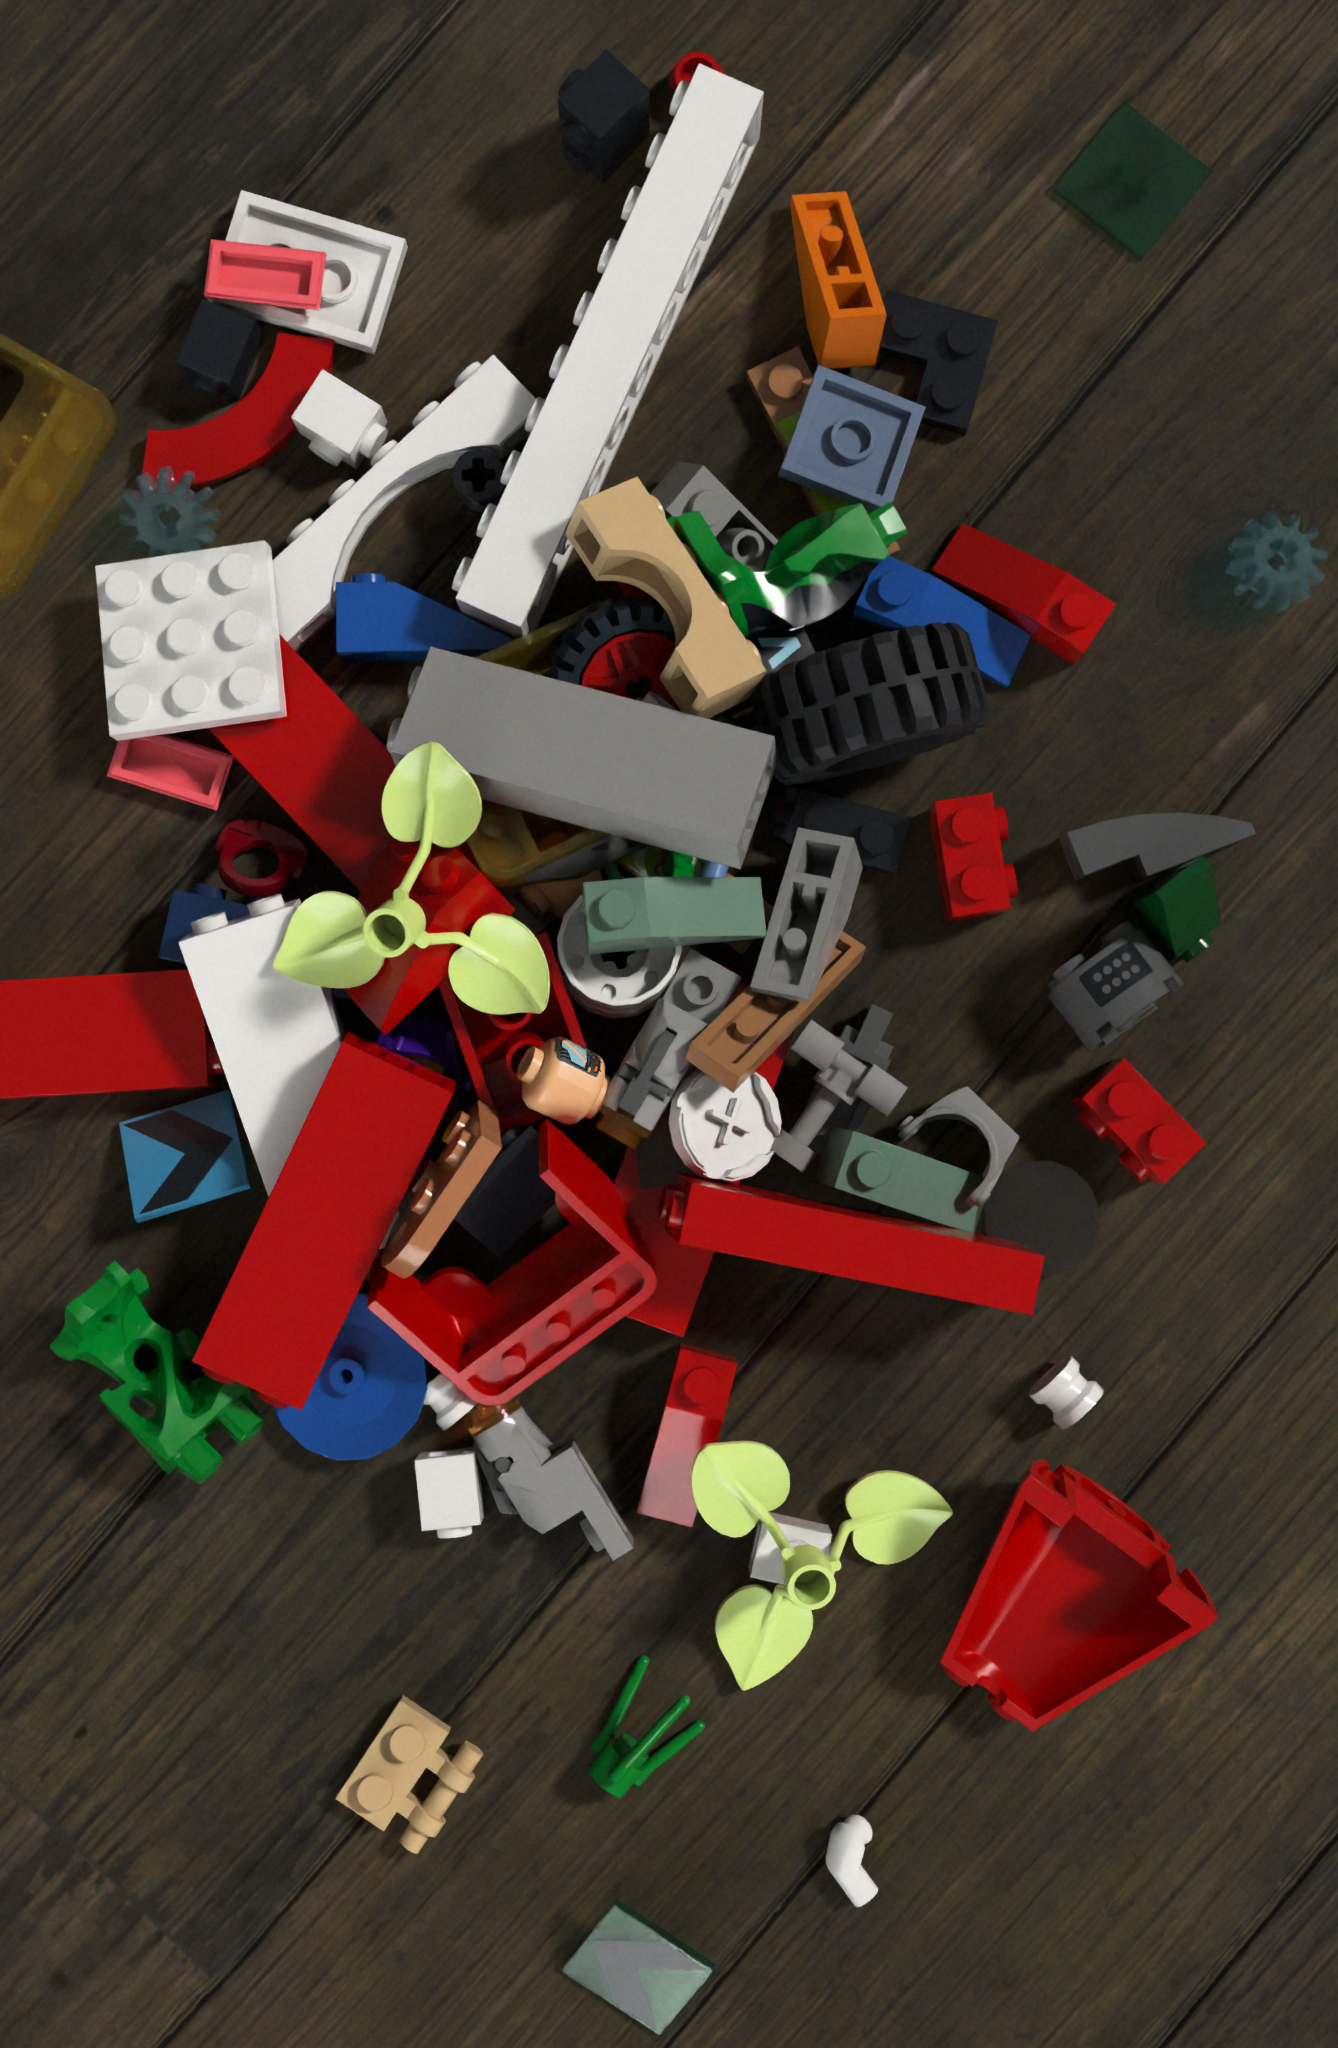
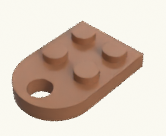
[381,1099,502,1279]

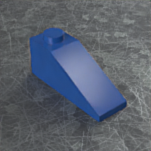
[851,556,1031,689]
[336,573,513,663]

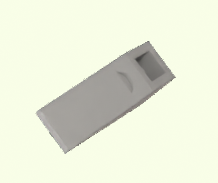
[650,461,778,572]

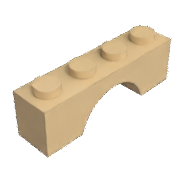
[565,476,767,719]

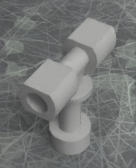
[770,1020,908,1173]

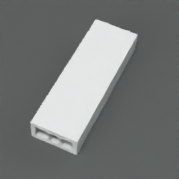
[178,894,406,1249]

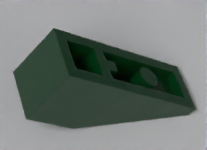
[1122,855,1222,963]

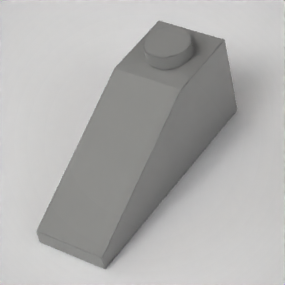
[750,827,863,1003]

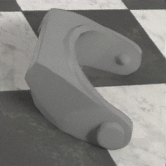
[898,1086,1019,1208]

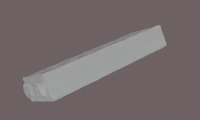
[387,647,777,869]

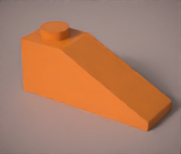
[790,191,887,369]

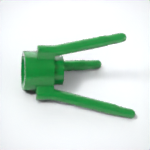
[587,1655,705,1798]

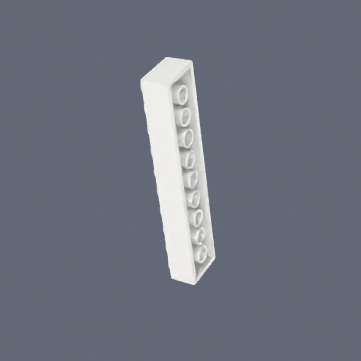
[452,63,764,643]

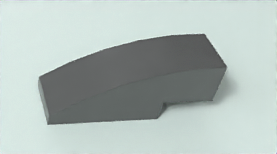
[1058,812,1256,882]

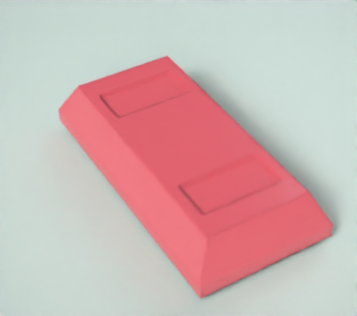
[204,239,326,311]
[107,734,235,811]

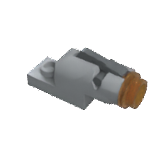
[594,949,743,1149]
[465,1398,634,1561]

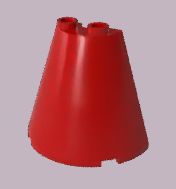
[940,1459,1218,1731]

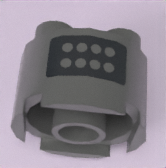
[1048,920,1184,1053]

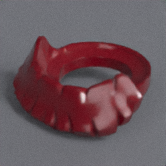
[214,819,309,897]

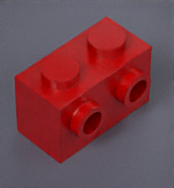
[927,792,1018,923]
[1071,1058,1206,1184]

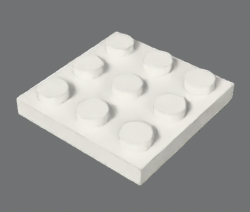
[95,540,287,741]

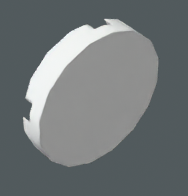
[668,1069,782,1182]

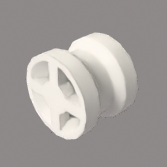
[1029,1356,1104,1430]
[424,1372,478,1431]

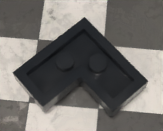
[878,290,998,436]

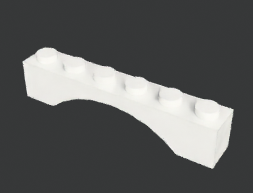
[272,355,536,652]

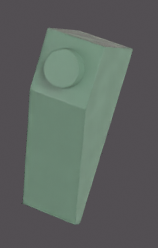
[582,877,767,955]
[814,1125,986,1233]

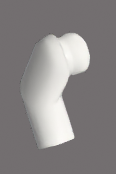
[826,1814,878,1907]

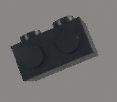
[557,49,650,183]

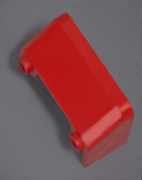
[367,1119,657,1405]

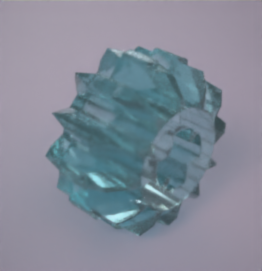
[119,466,220,558]
[1226,511,1328,612]

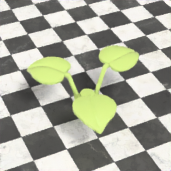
[273,741,550,1015]
[691,1440,953,1691]

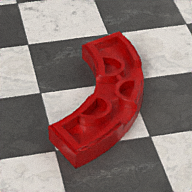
[140,332,337,492]

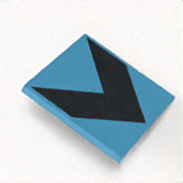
[119,1089,250,1223]

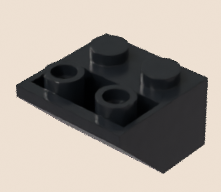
[454,1125,556,1257]

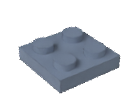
[777,365,926,512]

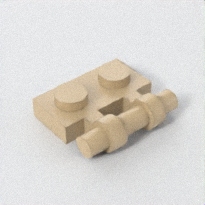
[335,1695,484,1854]

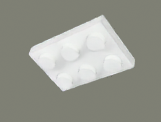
[207,190,408,355]

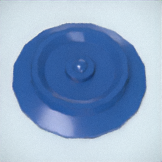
[273,1292,428,1460]

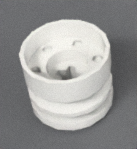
[557,895,682,1020]

